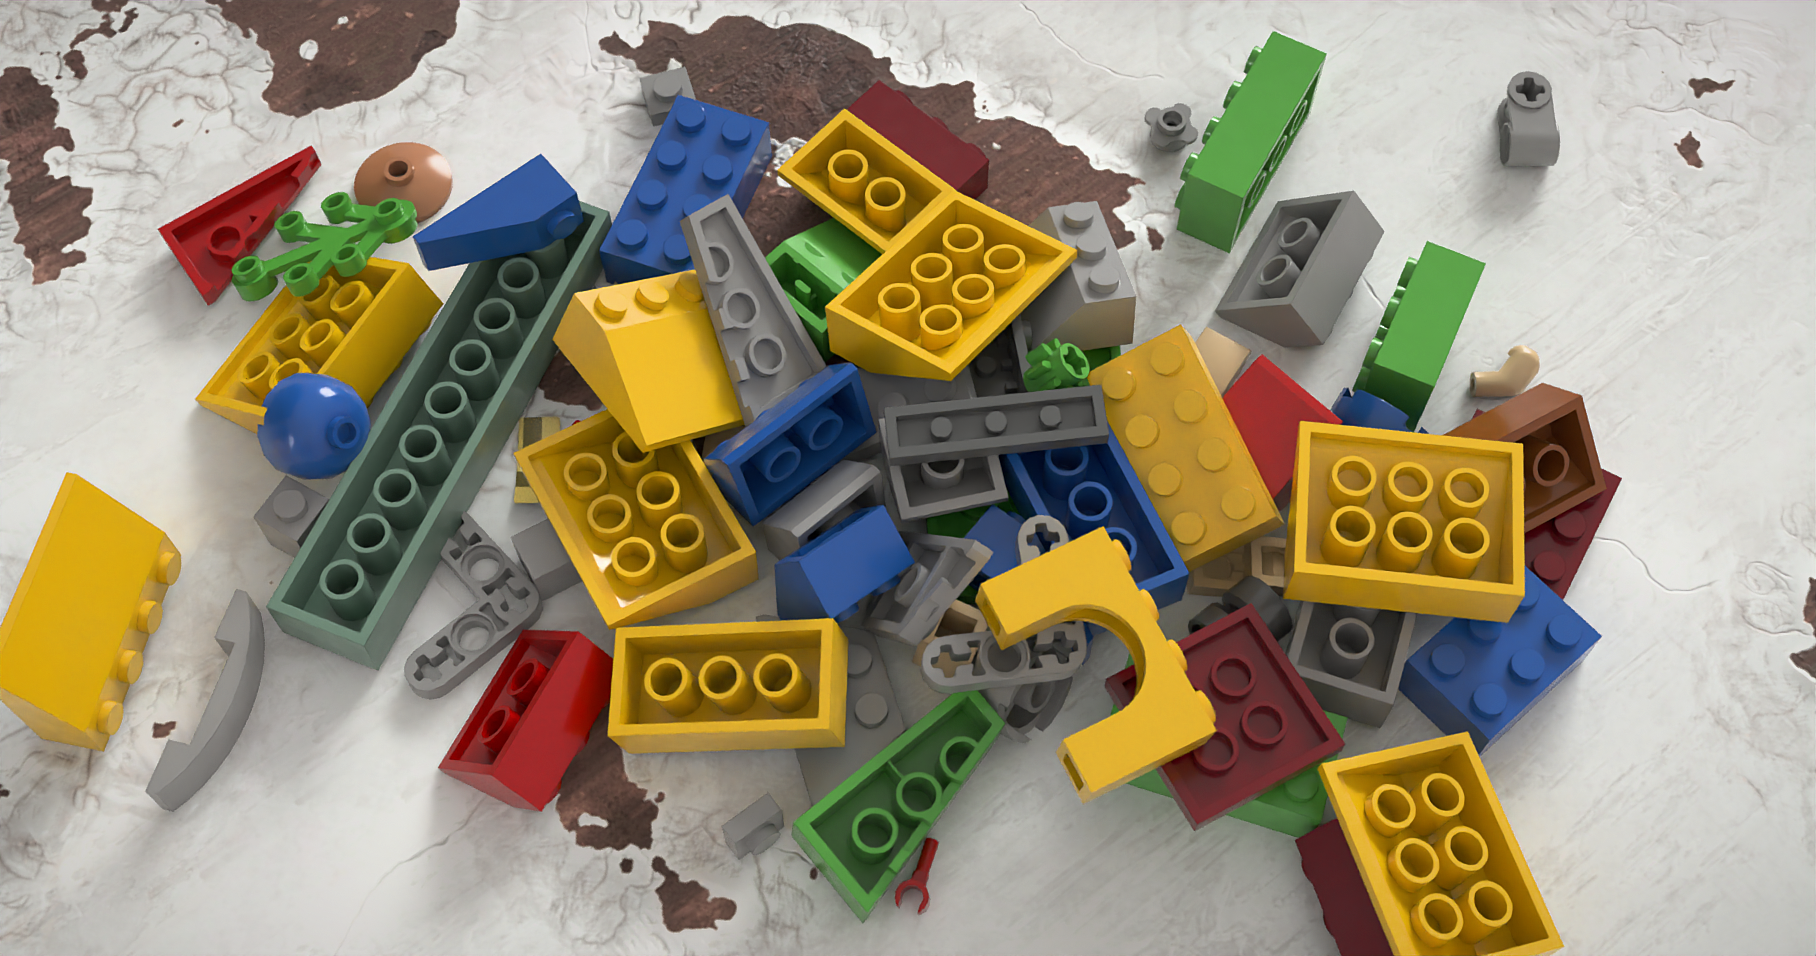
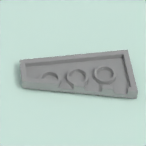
[680,194,827,427]

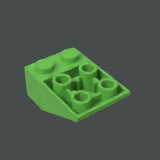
[765,218,882,363]

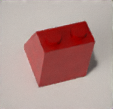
[1222,354,1343,512]

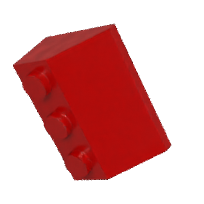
[438,629,613,812]

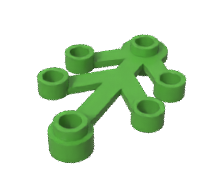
[232,192,418,301]

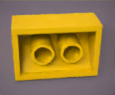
[777,108,956,254]

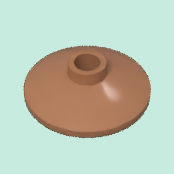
[354,142,453,223]

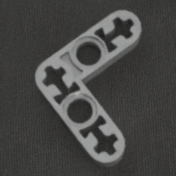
[404,511,543,699]
[920,515,1087,693]

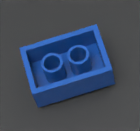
[1398,565,1602,757]

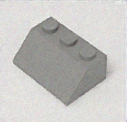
[1215,190,1385,347]
[1020,201,1136,352]

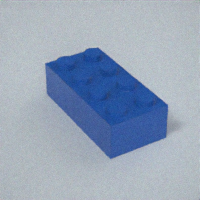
[599,95,772,284]
[998,421,1190,637]

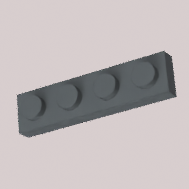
[884,385,1109,466]

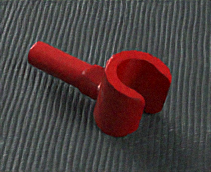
[895,838,939,915]

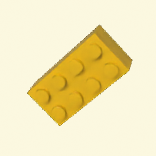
[1086,324,1285,572]
[608,618,849,754]

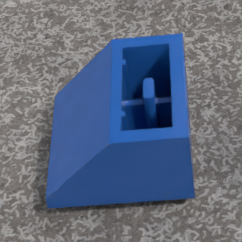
[774,505,915,623]

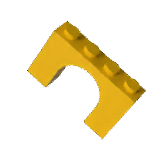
[975,526,1217,804]

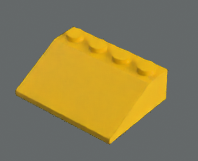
[825,190,1077,381]
[195,257,443,434]
[552,269,745,453]
[513,409,759,630]
[1283,421,1525,623]
[0,472,181,752]
[1317,731,1564,956]

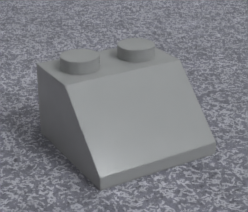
[878,418,1008,523]
[762,460,886,561]

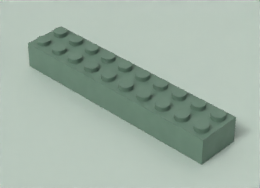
[266,201,612,671]

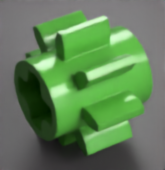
[1023,338,1089,392]

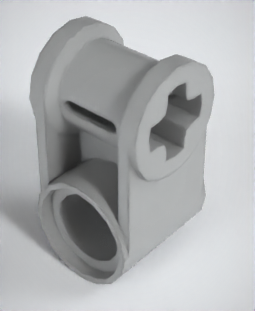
[1497,71,1560,166]

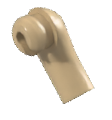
[1469,345,1540,397]

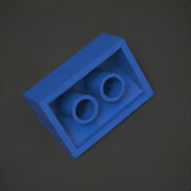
[703,363,877,526]

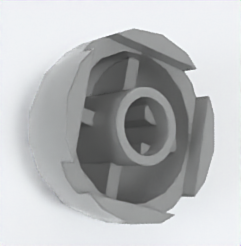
[971,639,1073,743]

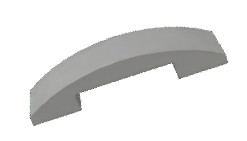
[145,589,265,812]

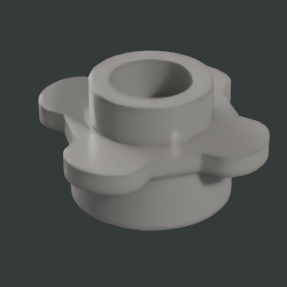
[1144,103,1198,152]

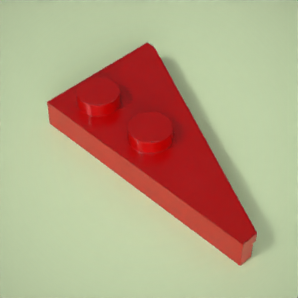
[158,145,322,306]

